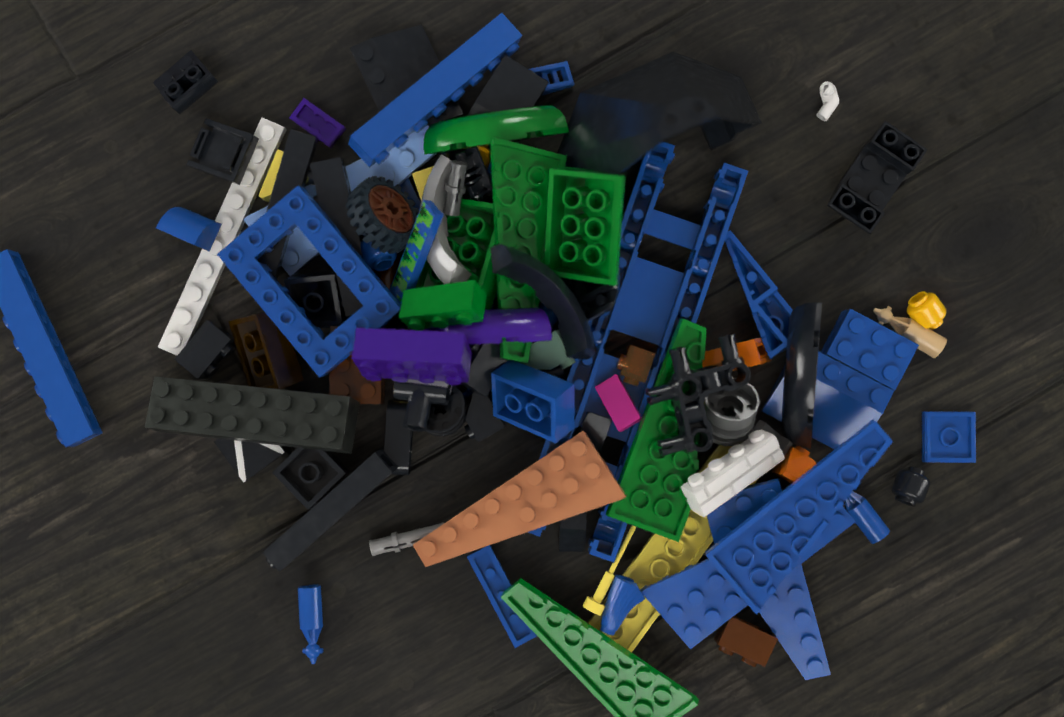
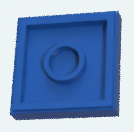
[922,411,976,463]

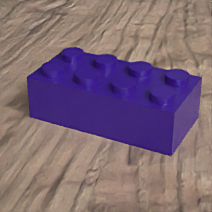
[352,328,472,385]

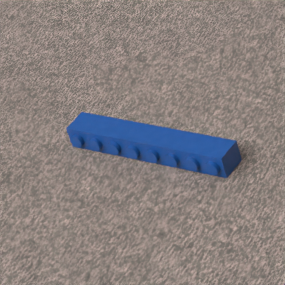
[348,13,522,168]
[0,249,103,447]

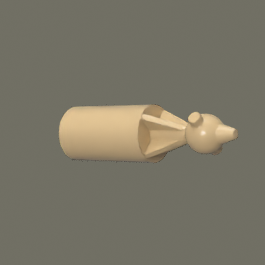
[873,306,947,358]

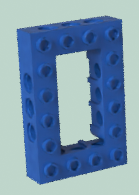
[217,186,401,377]

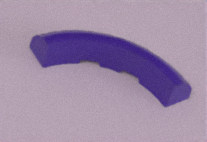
[423,307,552,344]

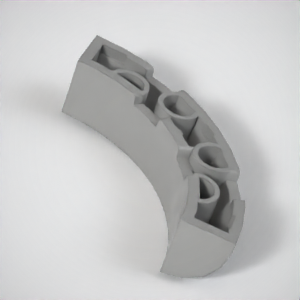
[420,154,471,284]

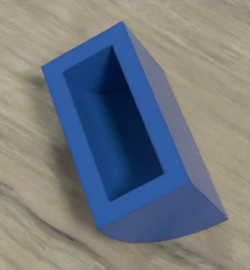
[156,207,222,252]

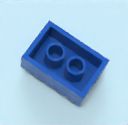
[821,309,919,390]
[491,360,574,443]

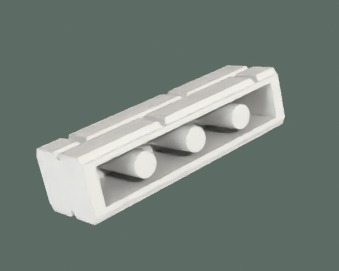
[681,429,785,517]

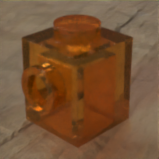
[616,345,655,387]

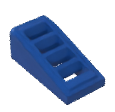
[529,61,575,96]

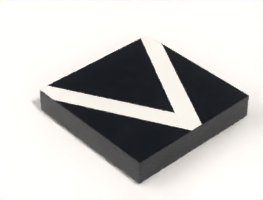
[214,439,286,483]

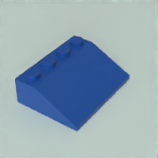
[761,351,894,450]

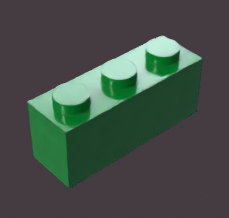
[399,280,486,331]

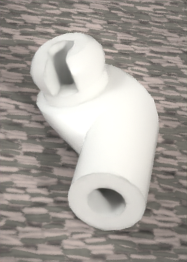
[816,81,839,121]

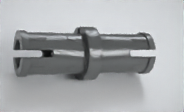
[443,160,468,216]

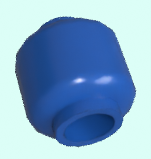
[361,240,397,271]

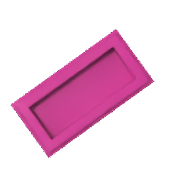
[595,374,642,432]

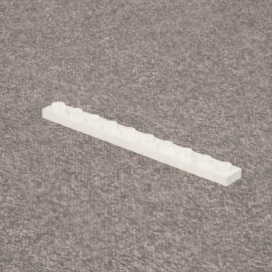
[158,118,287,355]

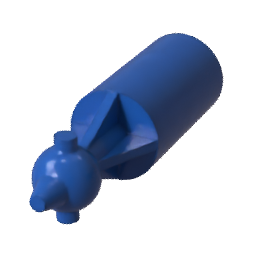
[845,491,890,544]
[298,584,323,664]

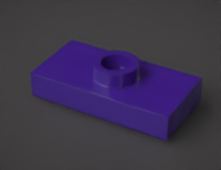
[289,98,346,149]

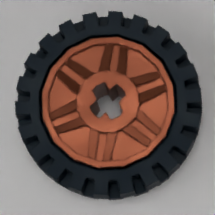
[346,176,419,254]

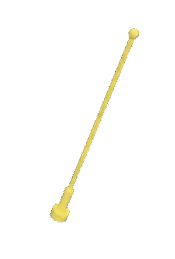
[583,525,636,616]

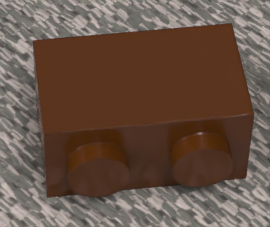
[714,615,778,667]

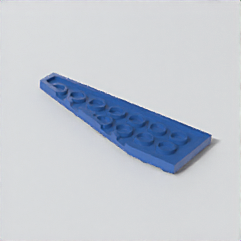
[707,478,831,680]

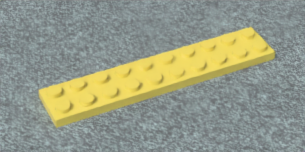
[588,444,759,653]

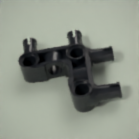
[645,334,751,457]

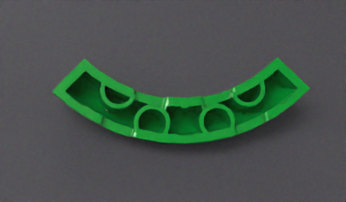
[423,105,569,155]

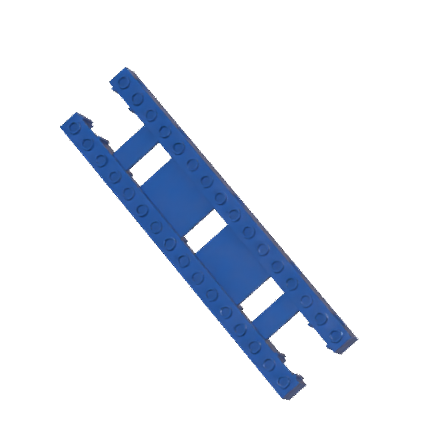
[528,142,748,562]

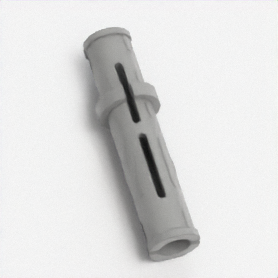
[369,522,444,556]

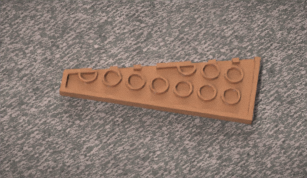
[413,431,627,567]

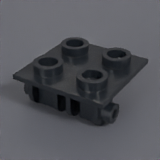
[441,146,493,202]

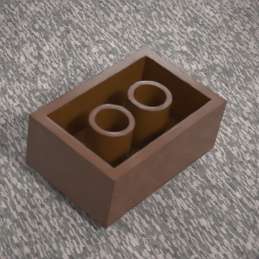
[329,326,385,404]

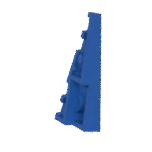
[725,230,793,359]

